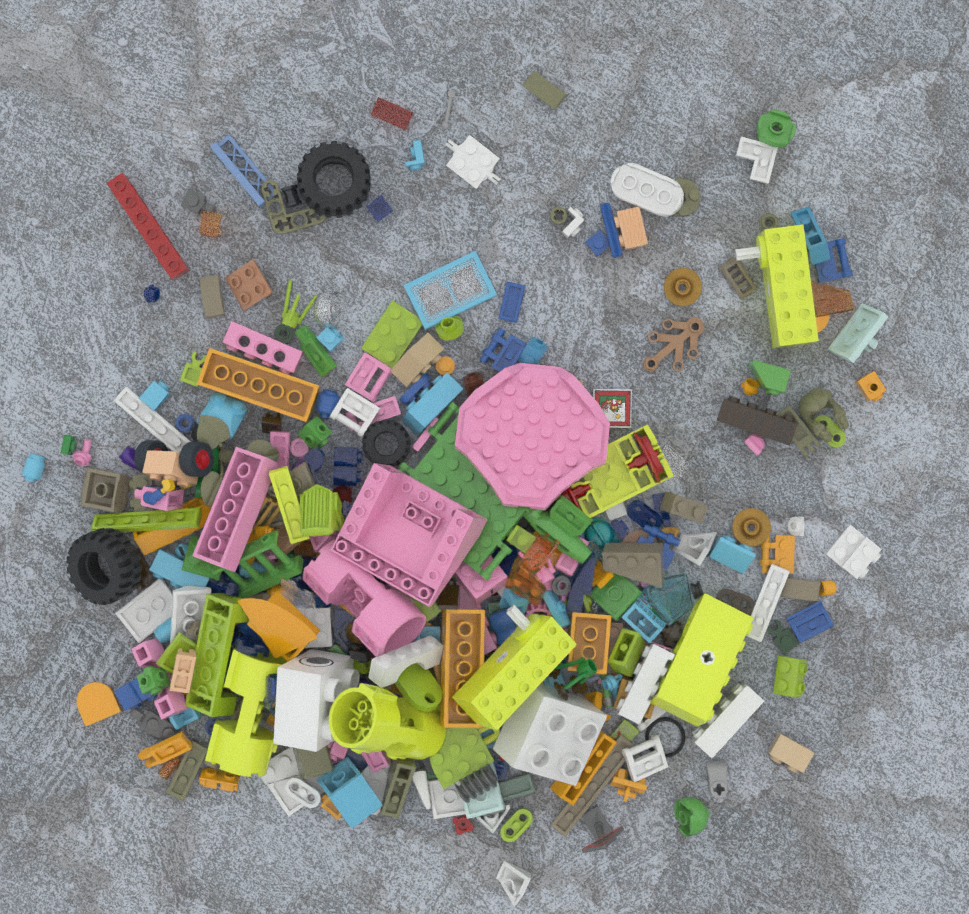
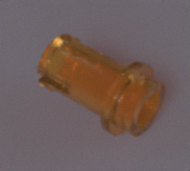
[158,757,181,780]

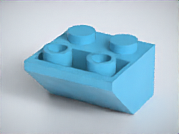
[707,534,756,574]

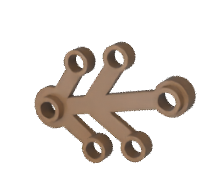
[643,317,704,372]

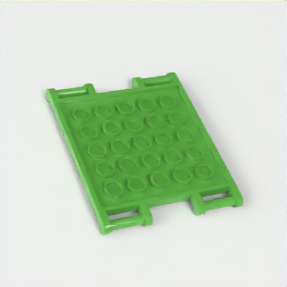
[398,401,543,581]

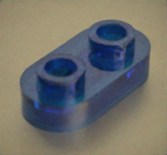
[627,500,662,530]

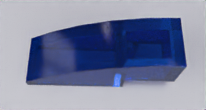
[566,552,595,613]

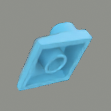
[197,392,248,439]

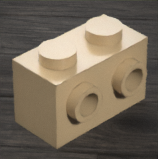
[767,732,814,773]

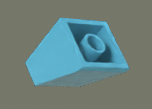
[316,757,383,829]

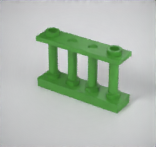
[212,530,304,599]

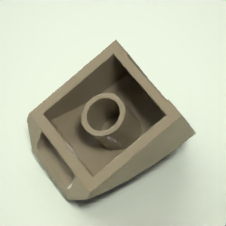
[81,468,130,513]

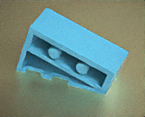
[401,373,463,437]

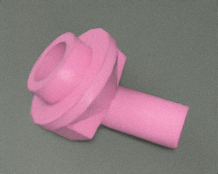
[72,439,92,466]

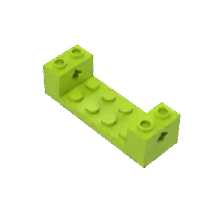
[185,593,250,717]

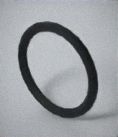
[645,717,686,758]

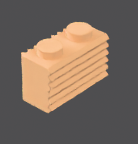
[614,207,648,251]

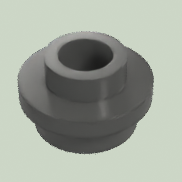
[552,576,571,596]

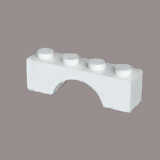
[368,635,444,688]

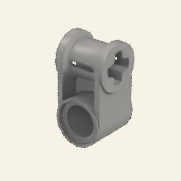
[706,760,728,798]

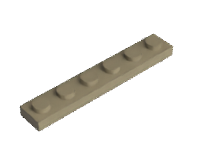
[550,734,636,837]

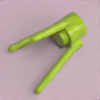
[281,280,318,328]

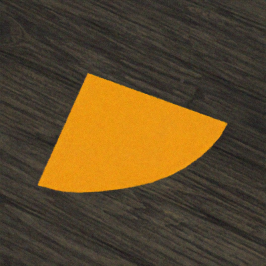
[238,598,318,659]

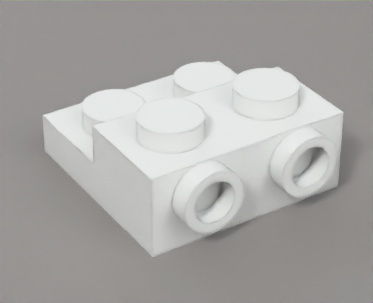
[825,524,882,579]

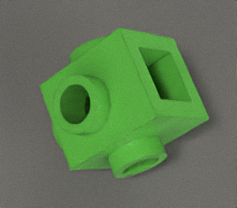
[297,416,333,451]
[137,666,171,696]

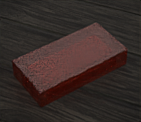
[371,97,414,131]

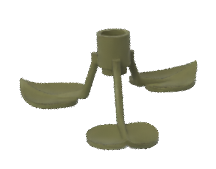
[197,415,280,506]

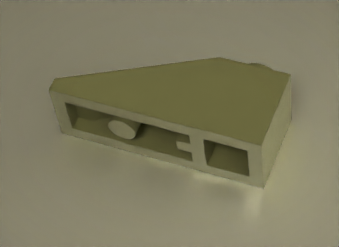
[380,758,416,818]

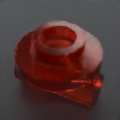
[333,485,352,502]

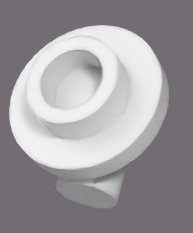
[788,516,805,536]

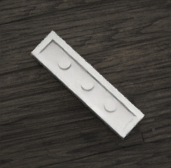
[746,564,790,642]

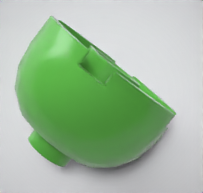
[674,797,710,837]

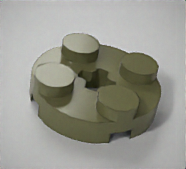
[672,178,700,217]

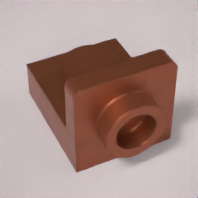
[463,372,484,397]

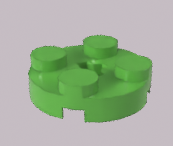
[756,110,796,148]

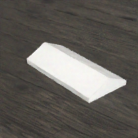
[170,586,211,643]

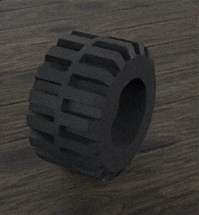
[362,420,411,467]

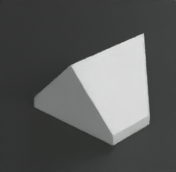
[672,532,717,566]
[476,802,510,833]
[496,861,531,907]

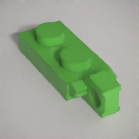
[295,325,337,377]

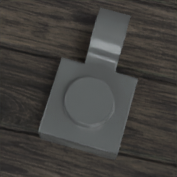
[181,189,217,215]

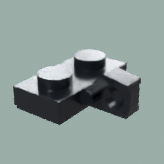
[347,642,376,663]

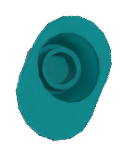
[583,517,620,560]

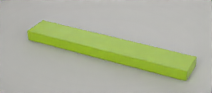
[91,507,202,532]

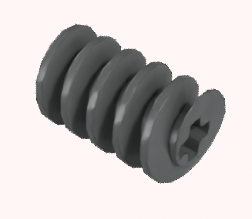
[454,763,498,803]

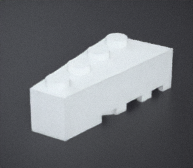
[616,644,675,724]

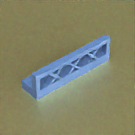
[210,135,274,208]

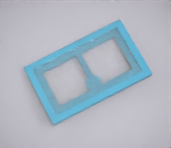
[403,251,497,330]

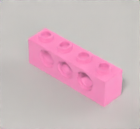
[223,321,304,375]

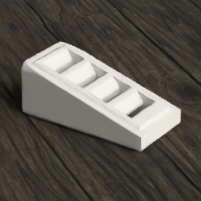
[412,768,432,809]

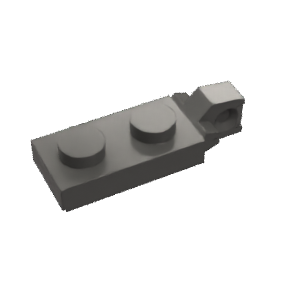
[129,707,181,741]

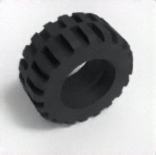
[297,141,371,218]
[66,528,142,605]

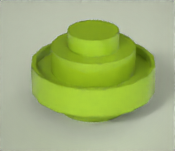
[435,316,464,341]

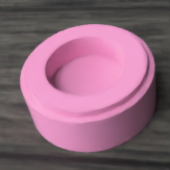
[290,438,310,457]

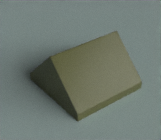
[292,746,334,779]

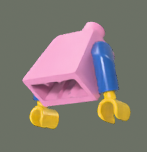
[134,479,193,511]

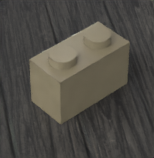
[659,491,708,524]

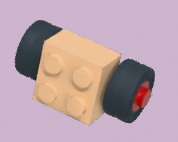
[134,440,214,487]

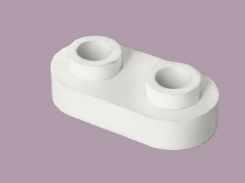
[285,777,321,808]

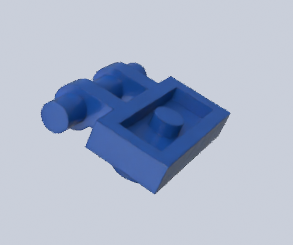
[480,328,527,372]
[637,524,681,569]

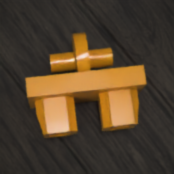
[610,768,647,802]

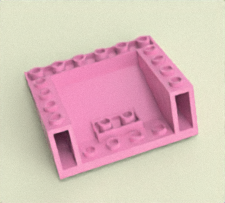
[331,463,488,607]

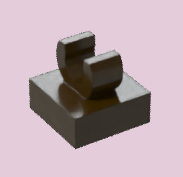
[261,412,282,434]

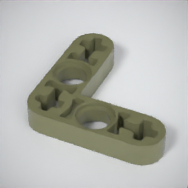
[261,180,326,235]

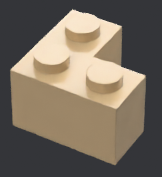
[390,333,444,387]

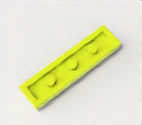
[269,466,310,544]

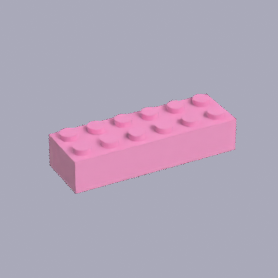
[192,447,278,572]

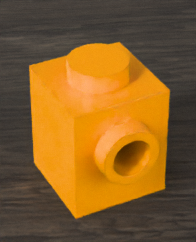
[855,371,887,402]

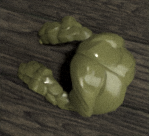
[799,388,849,443]

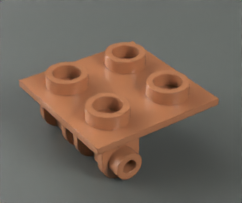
[225,259,272,311]

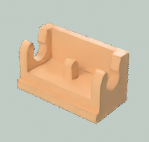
[169,648,196,693]

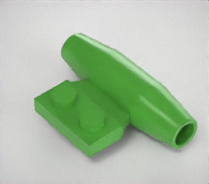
[523,495,593,564]

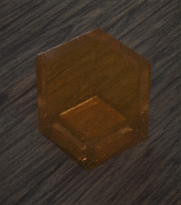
[199,211,222,238]

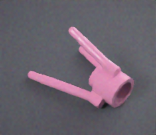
[518,536,556,586]

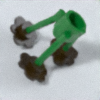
[549,657,597,701]

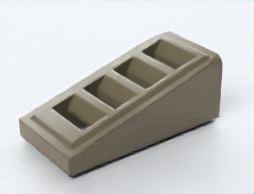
[718,256,757,300]

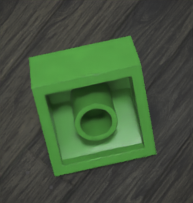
[748,360,791,396]

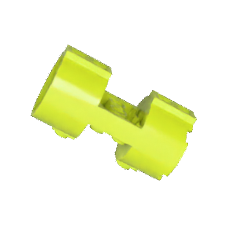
[205,646,287,777]
[329,683,446,760]

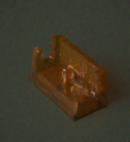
[517,534,560,577]

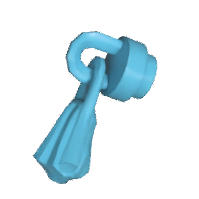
[602,674,623,700]

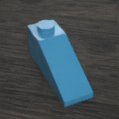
[791,206,830,265]

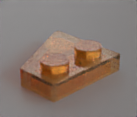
[811,281,854,317]
[505,556,547,606]

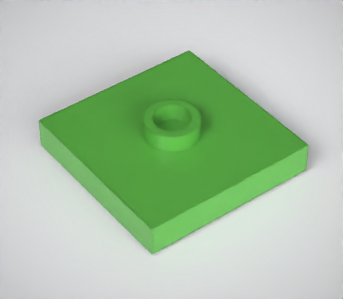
[588,573,643,621]

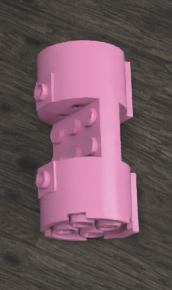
[303,539,426,657]

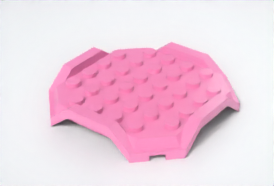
[455,363,610,510]

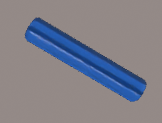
[600,203,623,258]

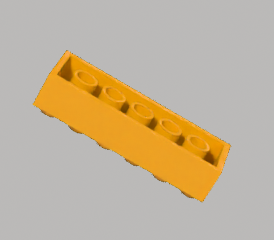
[197,348,321,422]
[440,609,485,728]

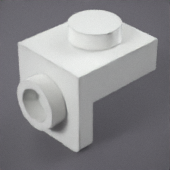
[562,207,584,239]

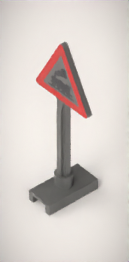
[581,805,624,853]

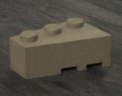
[602,543,665,588]

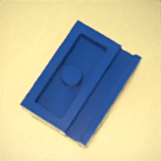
[787,600,834,643]

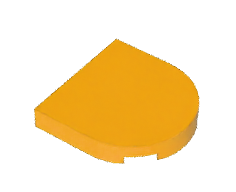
[77,682,122,727]

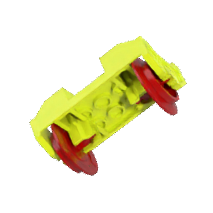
[555,424,674,518]

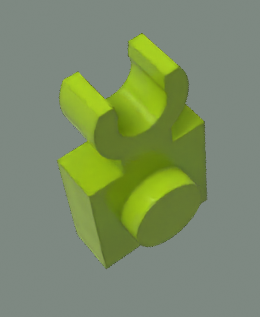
[180,351,206,387]

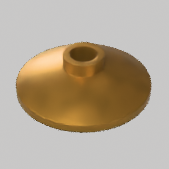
[664,268,702,306]
[732,508,771,547]

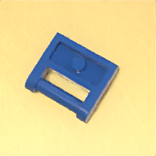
[815,238,853,283]

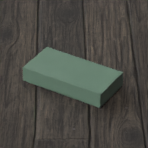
[499,773,536,801]

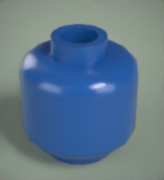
[314,389,341,418]

